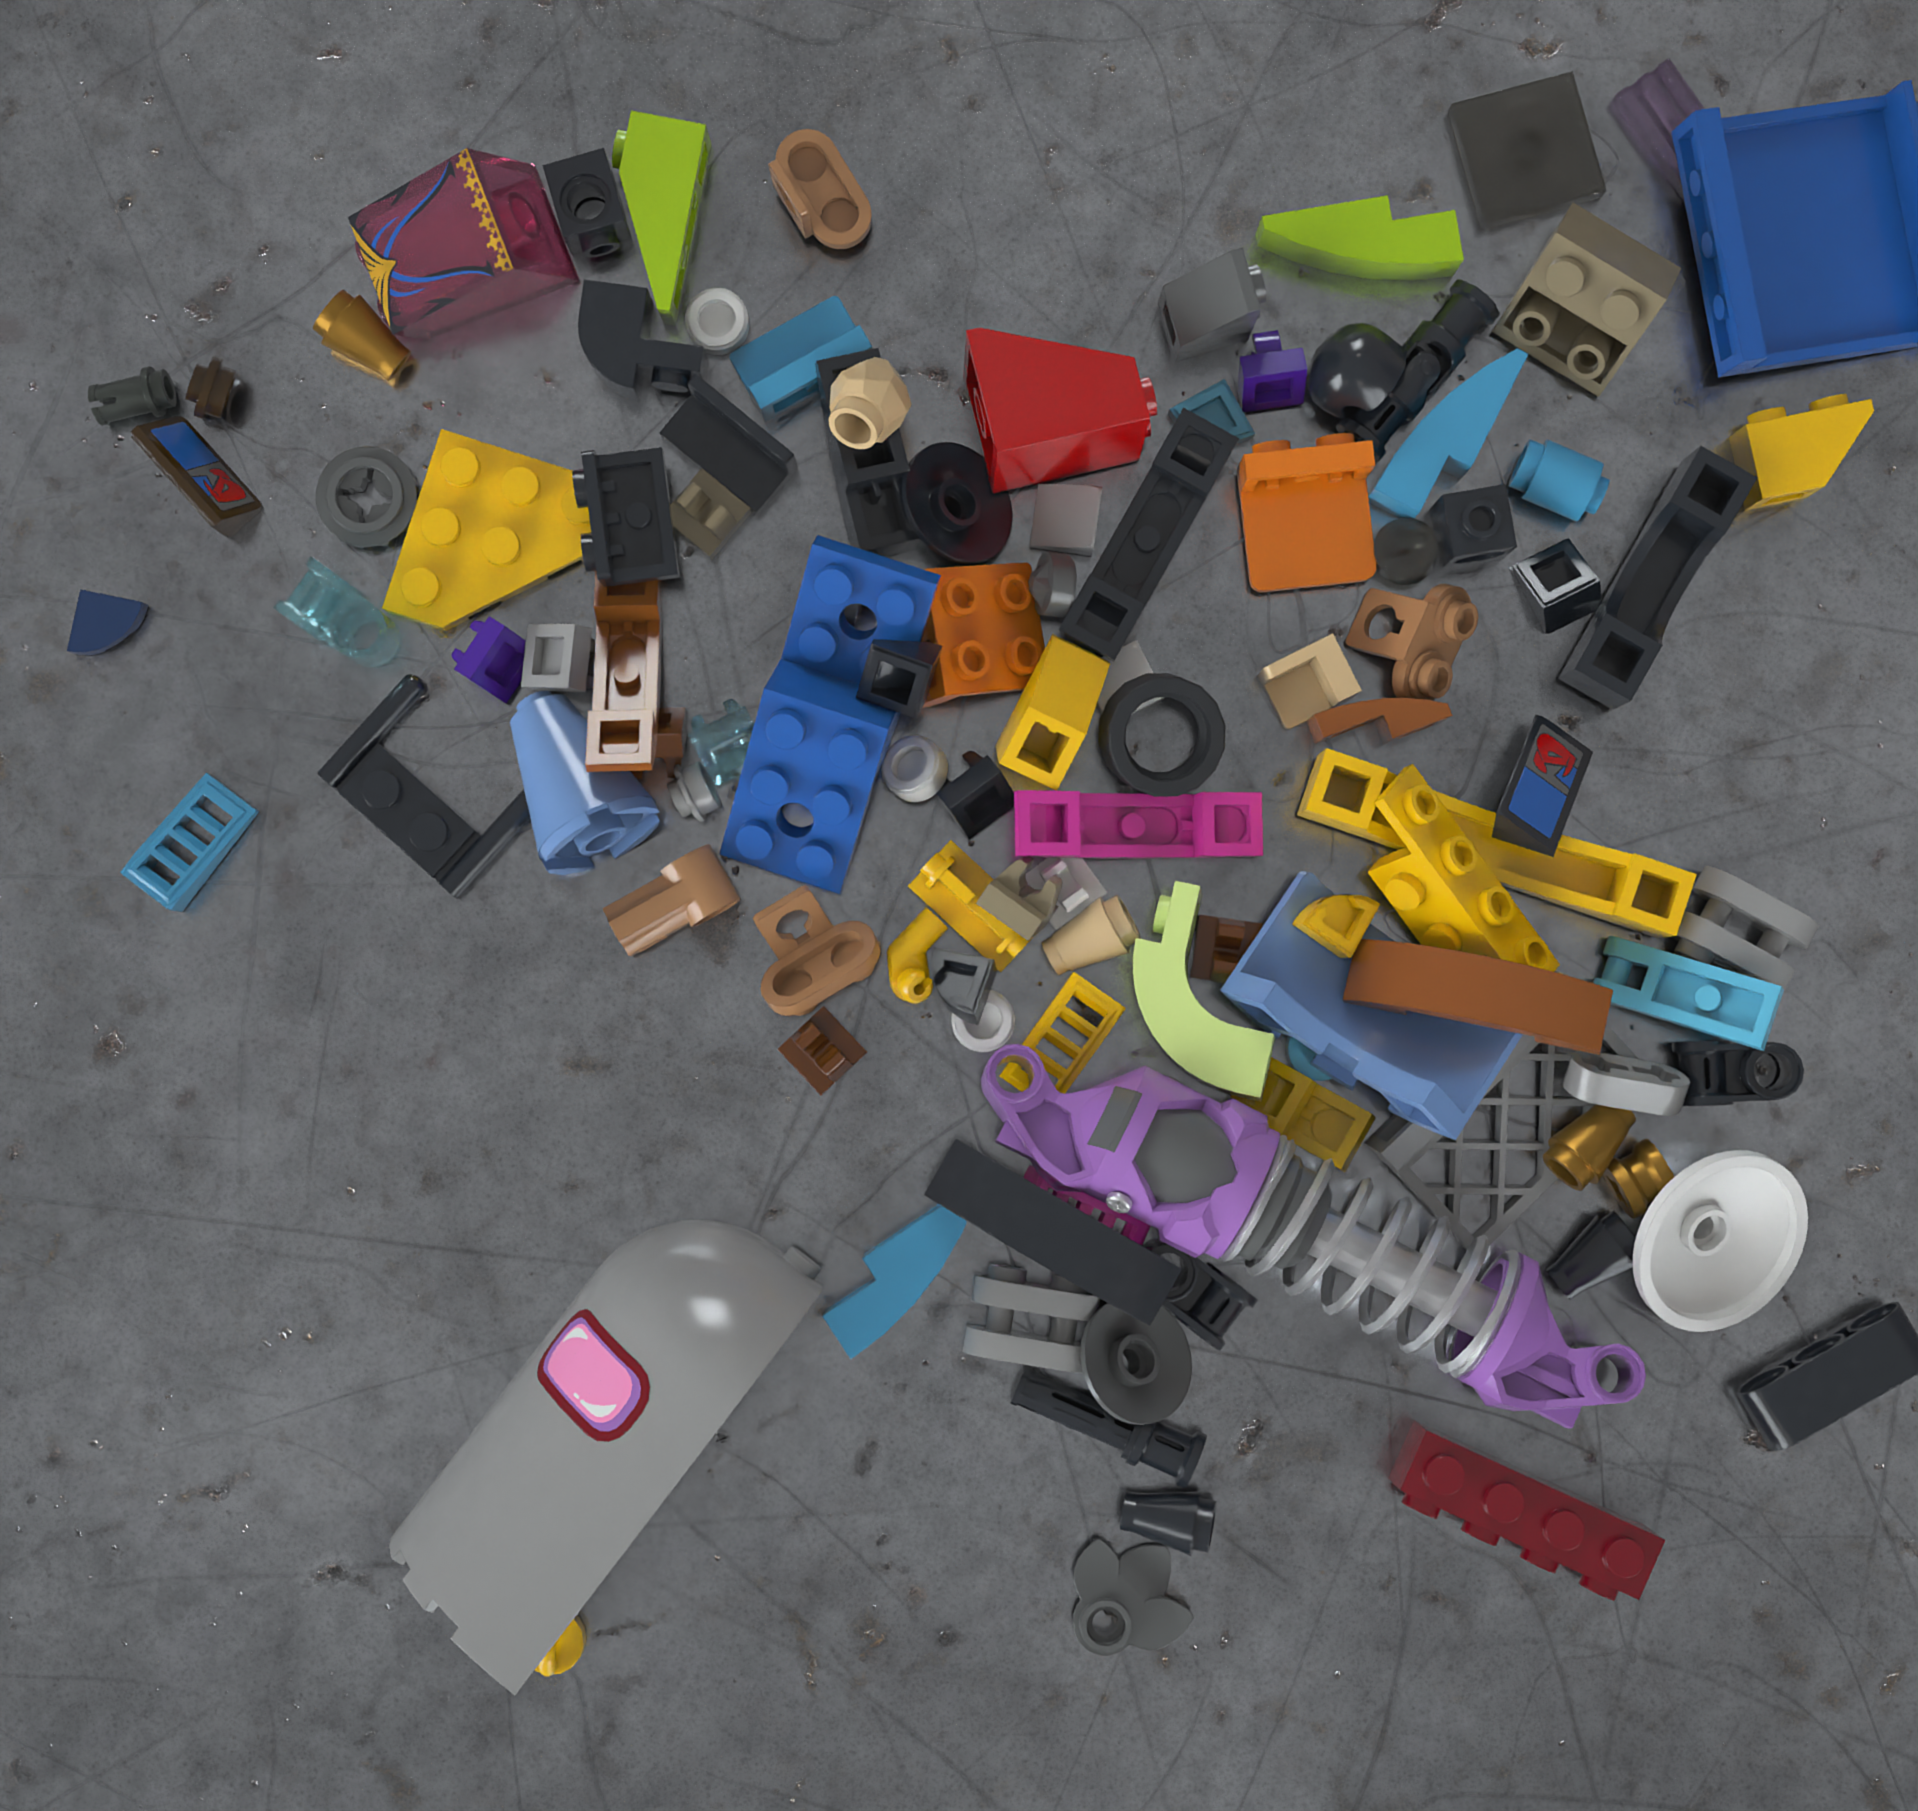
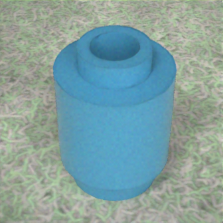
[1508,439,1610,522]

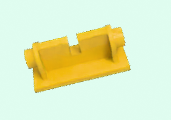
[908,840,1032,972]

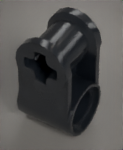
[1672,1040,1804,1106]
[1143,1237,1258,1351]

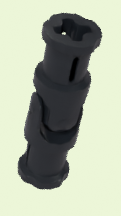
[1336,279,1500,462]

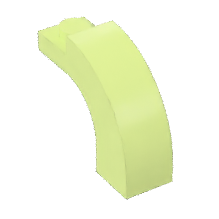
[1133,881,1275,1102]

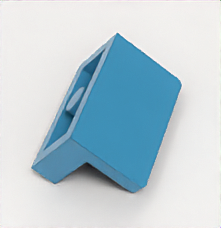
[730,296,873,422]

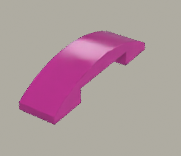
[1014,790,1263,859]

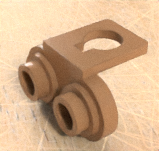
[768,129,872,249]
[1345,583,1478,701]
[753,885,881,1016]

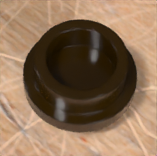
[185,356,237,419]

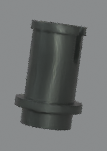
[88,366,176,426]

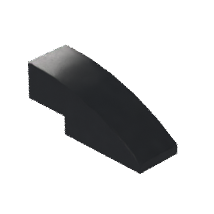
[815,348,921,556]

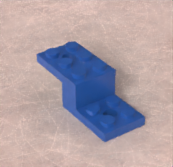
[719,535,941,894]

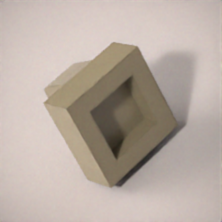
[671,468,752,560]
[976,856,1063,941]

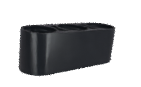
[1737,1302,1918,1451]

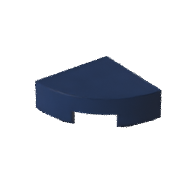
[67,589,148,655]

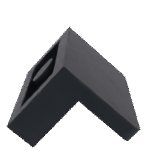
[659,374,798,517]

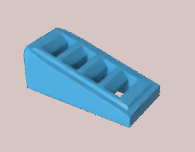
[120,773,259,912]

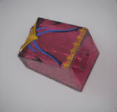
[348,148,579,339]

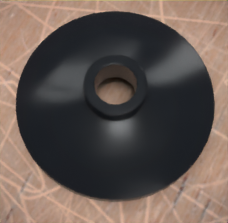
[902,442,1013,565]

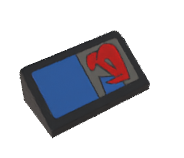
[1491,714,1593,857]

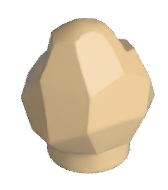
[829,357,912,449]

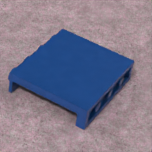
[1671,80,1918,378]

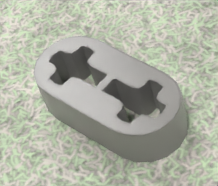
[1563,1051,1690,1116]

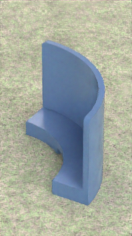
[1220,871,1523,1140]

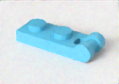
[1593,936,1784,1051]

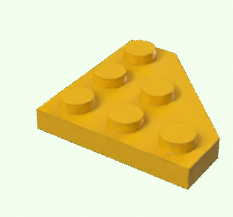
[382,429,591,631]

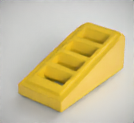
[999,972,1126,1094]

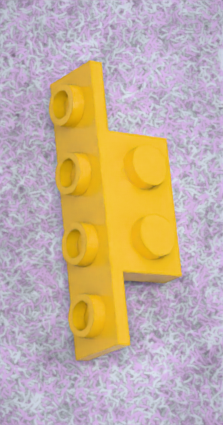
[1368,764,1560,972]

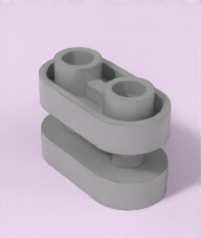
[1671,866,1819,993]
[962,1264,1101,1373]

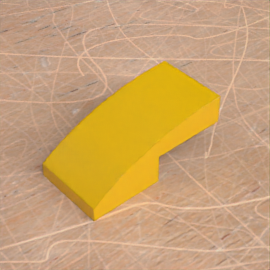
[1230,1057,1376,1172]

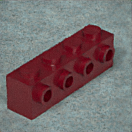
[1388,1420,1665,1601]

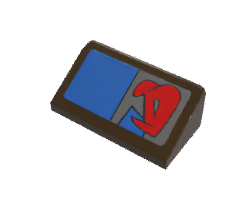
[130,416,263,537]

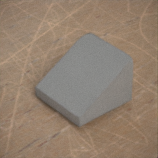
[1030,484,1102,556]

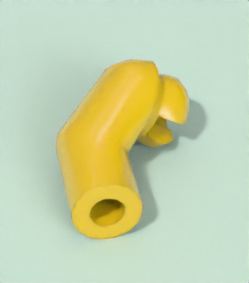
[887,907,949,1004]

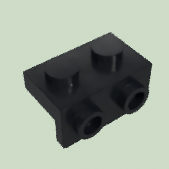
[572,447,680,587]

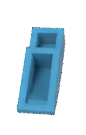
[1368,348,1528,524]
[822,1204,967,1359]

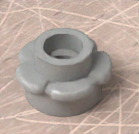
[667,761,721,822]

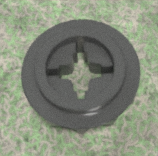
[315,446,417,549]

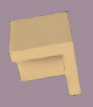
[1257,633,1362,729]

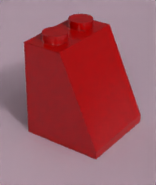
[963,328,1157,493]

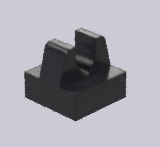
[937,751,1014,840]

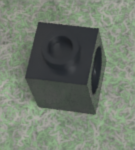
[542,148,632,257]
[1430,484,1517,570]

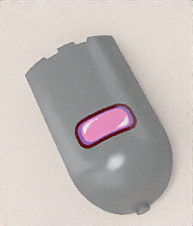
[389,1219,825,1695]

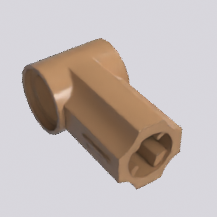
[603,844,741,956]

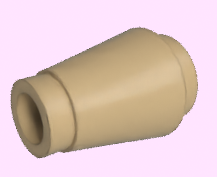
[1042,895,1141,975]

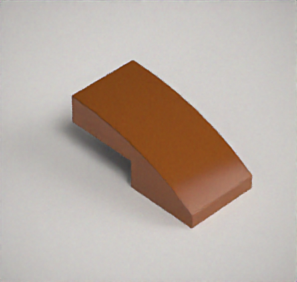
[1306,698,1452,745]

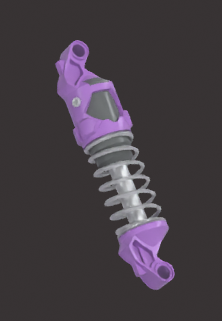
[981,1044,1646,1428]

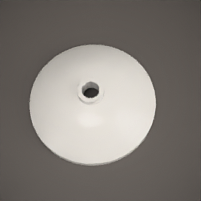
[1633,1150,1808,1332]

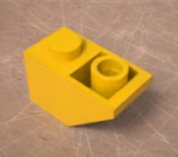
[1729,394,1874,511]
[995,634,1110,791]

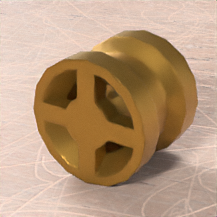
[1603,1139,1674,1219]

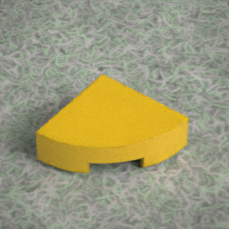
[1292,894,1380,958]

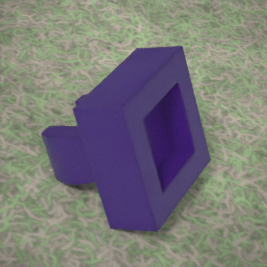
[1237,330,1307,412]
[451,616,526,703]

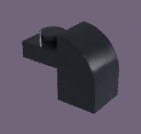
[578,279,709,402]

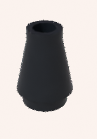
[1546,1210,1636,1300]
[1120,1491,1217,1556]

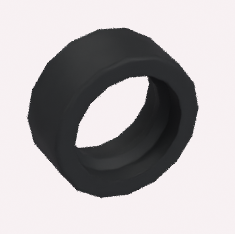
[1099,673,1226,797]

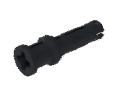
[1010,1365,1207,1489]

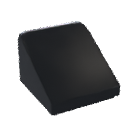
[1512,538,1602,634]
[856,639,943,719]

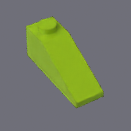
[612,111,712,326]

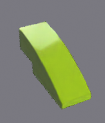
[1256,195,1464,280]

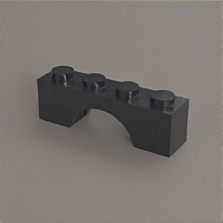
[1558,446,1758,710]

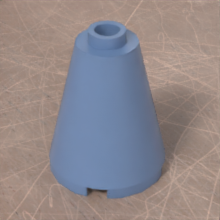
[510,691,660,875]

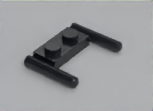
[317,674,530,899]

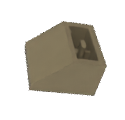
[1492,202,1681,397]

